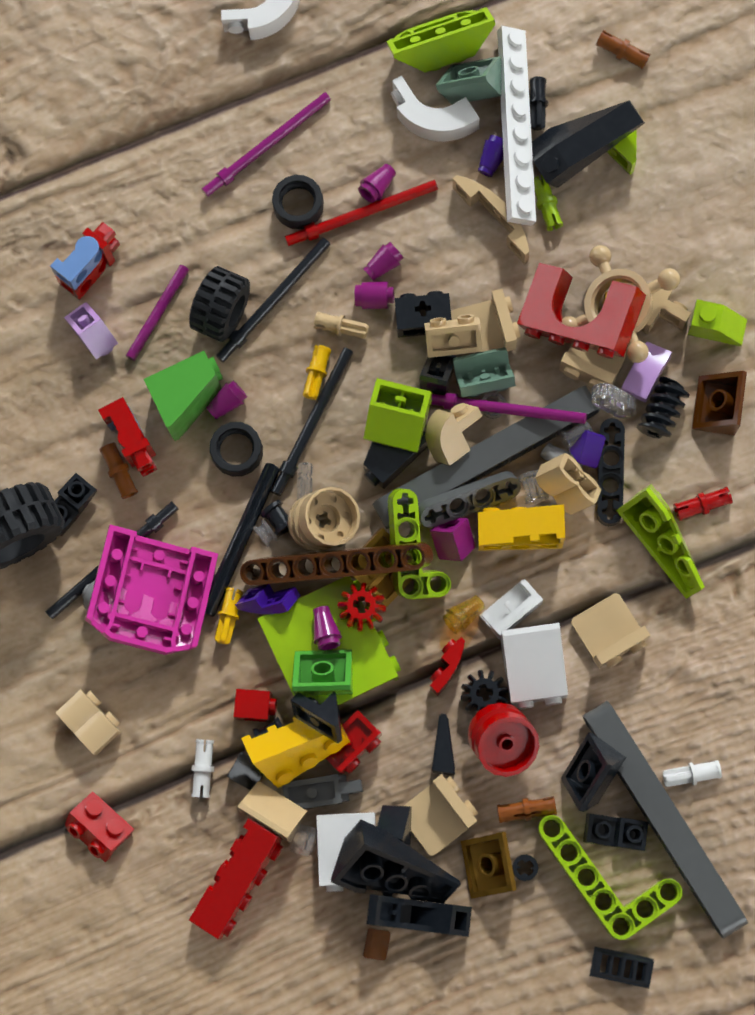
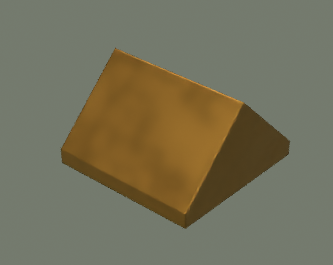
[461,831,517,899]

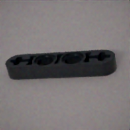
[597,418,625,526]

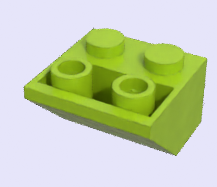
[363,378,432,453]

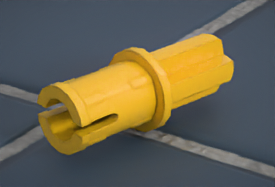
[303,345,331,400]
[214,587,244,645]

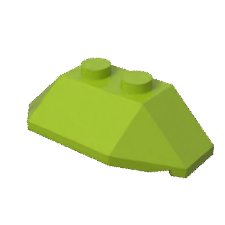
[387,7,496,72]

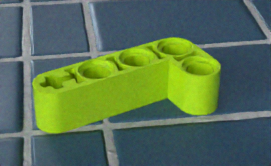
[388,488,451,599]

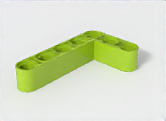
[538,815,682,940]

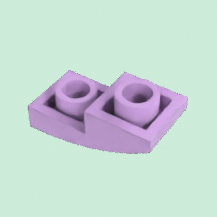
[621,342,672,403]

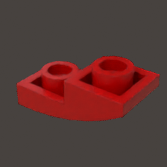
[430,637,465,696]

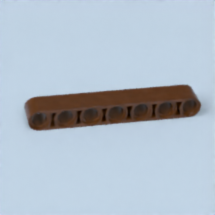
[240,542,433,585]

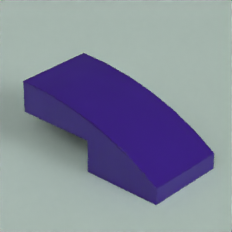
[235,584,301,614]

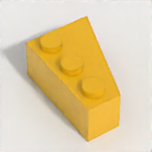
[477,504,565,551]
[241,717,350,788]

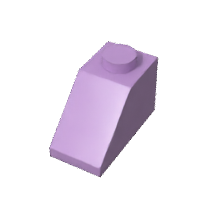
[64,302,118,359]

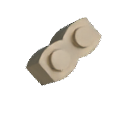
[535,453,601,515]
[55,689,121,755]

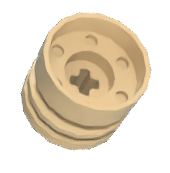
[287,487,360,552]

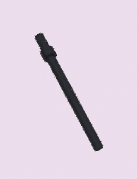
[216,238,330,363]
[271,347,353,496]
[45,501,179,620]

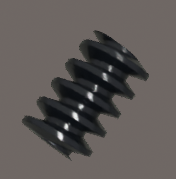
[637,376,690,439]

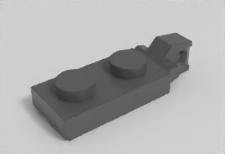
[282,774,364,809]

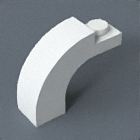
[221,0,300,40]
[391,75,480,142]

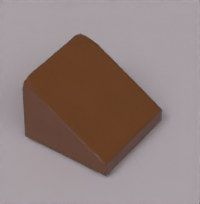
[363,928,391,961]

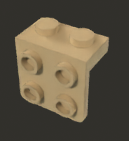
[451,288,520,356]
[559,344,629,394]
[571,593,651,669]
[404,774,478,856]

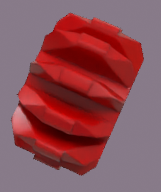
[338,582,386,632]

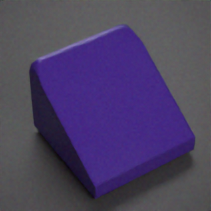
[569,430,606,468]

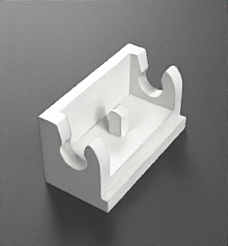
[479,579,543,639]

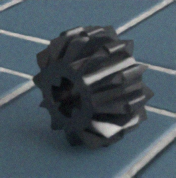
[460,670,509,715]

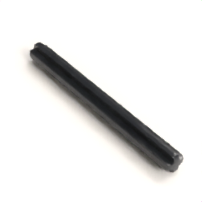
[205,463,279,617]

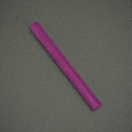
[125,264,189,361]

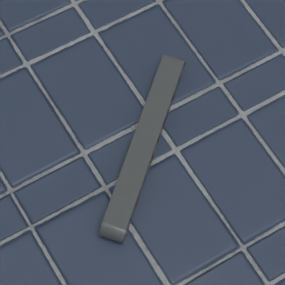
[372,386,601,529]
[582,701,748,939]

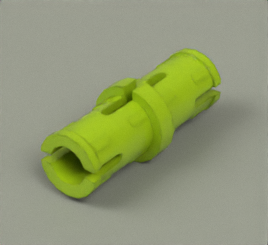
[534,175,563,231]

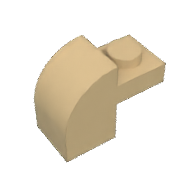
[641,289,691,334]
[425,403,482,466]

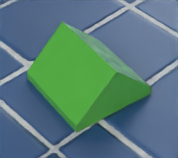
[292,650,353,696]

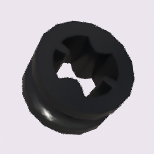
[512,855,538,881]

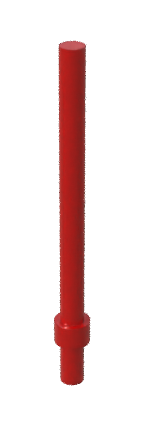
[284,180,438,246]

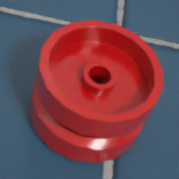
[467,702,540,777]

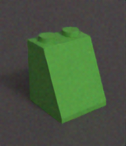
[144,351,223,441]

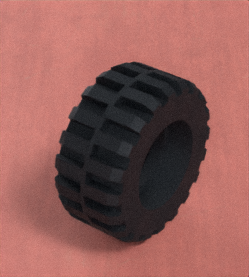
[0,482,65,569]

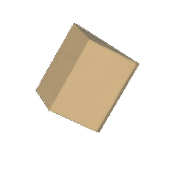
[238,781,307,843]

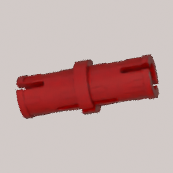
[673,487,733,521]

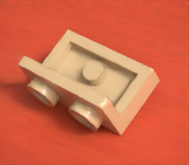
[424,314,483,358]

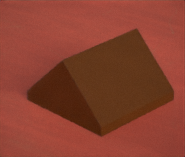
[692,370,747,436]

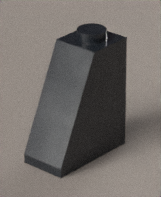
[363,431,428,489]

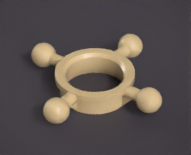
[562,245,680,363]

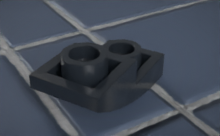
[55,473,97,536]
[583,813,648,851]

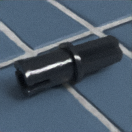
[529,76,548,131]

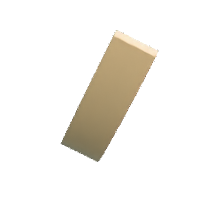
[453,175,529,264]

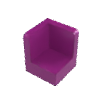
[430,518,475,561]

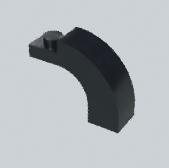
[366,894,472,937]

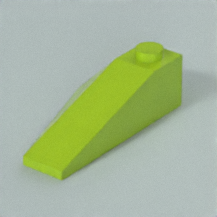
[616,484,705,599]

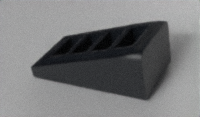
[432,713,455,776]
[589,946,654,989]

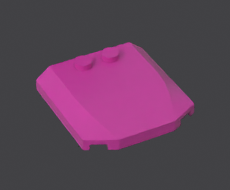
[85,524,218,655]

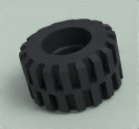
[189,266,250,342]

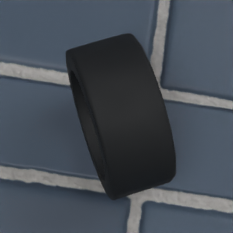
[272,175,324,229]
[210,422,263,477]

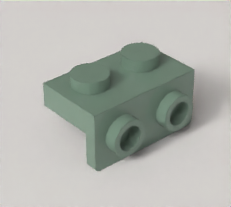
[453,347,516,397]

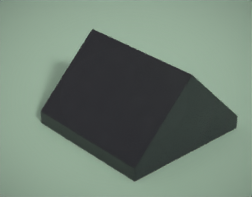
[561,732,626,812]

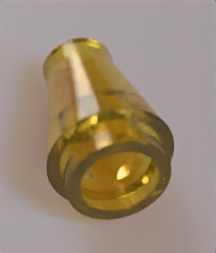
[443,595,485,634]

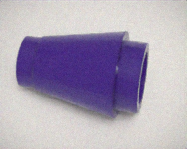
[477,135,504,177]

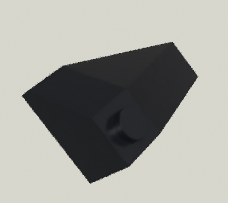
[532,100,645,188]
[331,819,461,903]

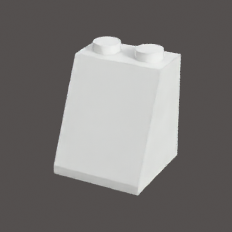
[500,623,568,709]

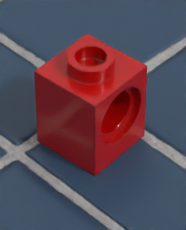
[234,689,277,722]

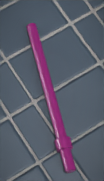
[201,92,331,197]
[431,393,587,424]

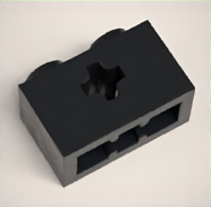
[394,291,452,338]

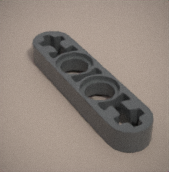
[418,471,521,528]

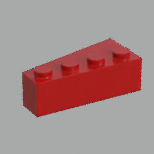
[189,818,283,939]

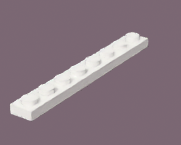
[497,26,536,226]

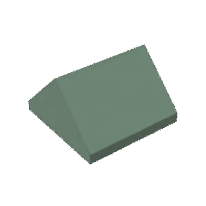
[436,56,501,104]

